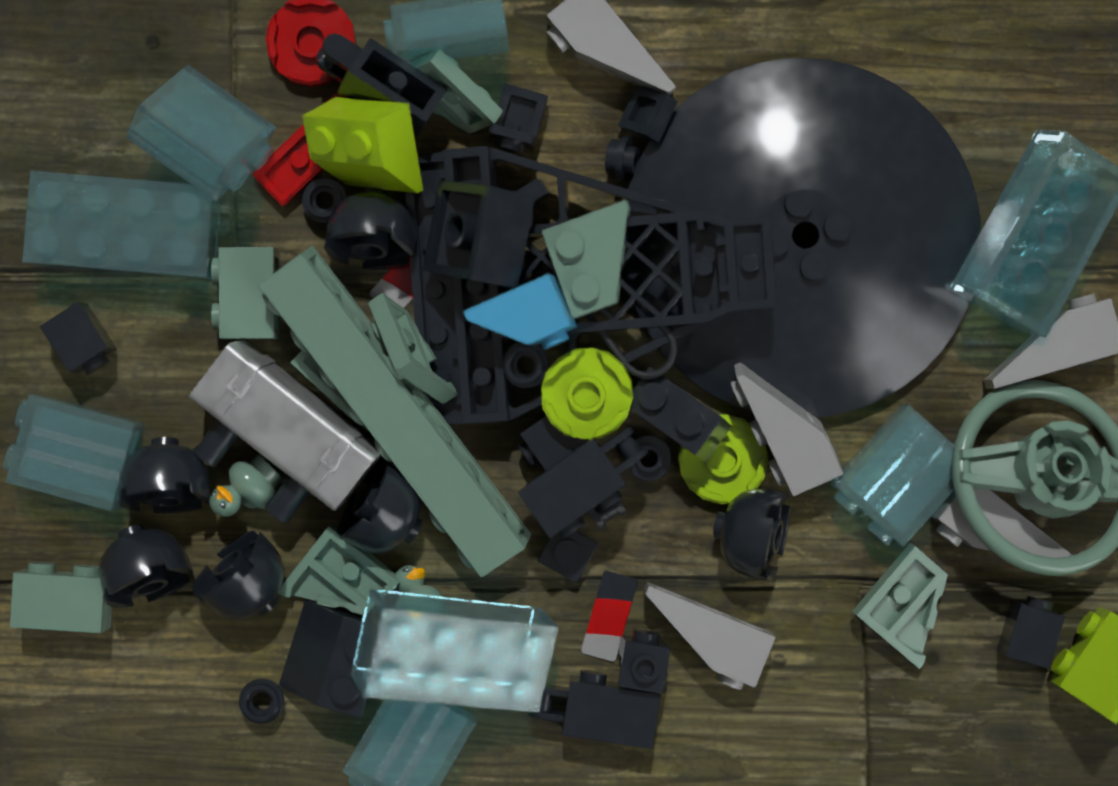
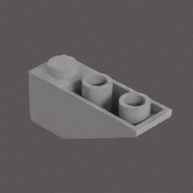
[731,362,843,496]

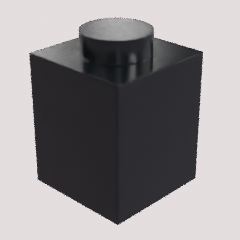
[39,302,117,375]
[996,595,1065,669]

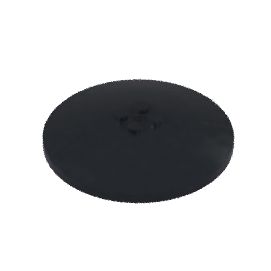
[623,58,982,417]

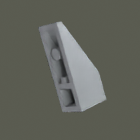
[546,0,676,96]
[983,293,1118,389]
[930,487,1072,558]
[644,582,776,690]

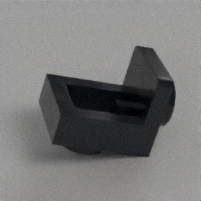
[489,83,548,154]
[618,629,671,693]

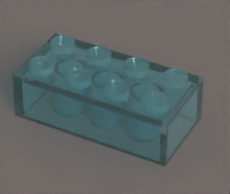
[950,130,1118,338]
[22,171,222,280]
[351,589,559,713]

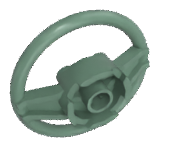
[952,380,1118,576]

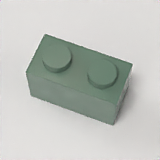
[211,247,280,340]
[10,562,112,633]

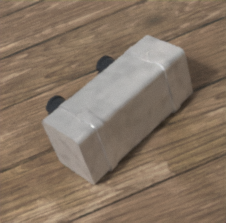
[189,339,381,523]

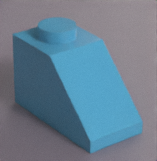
[464,274,577,350]

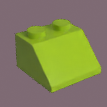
[302,97,423,193]
[1049,607,1118,724]

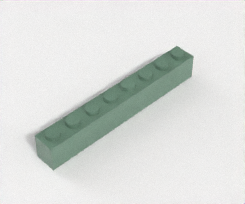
[258,245,531,578]

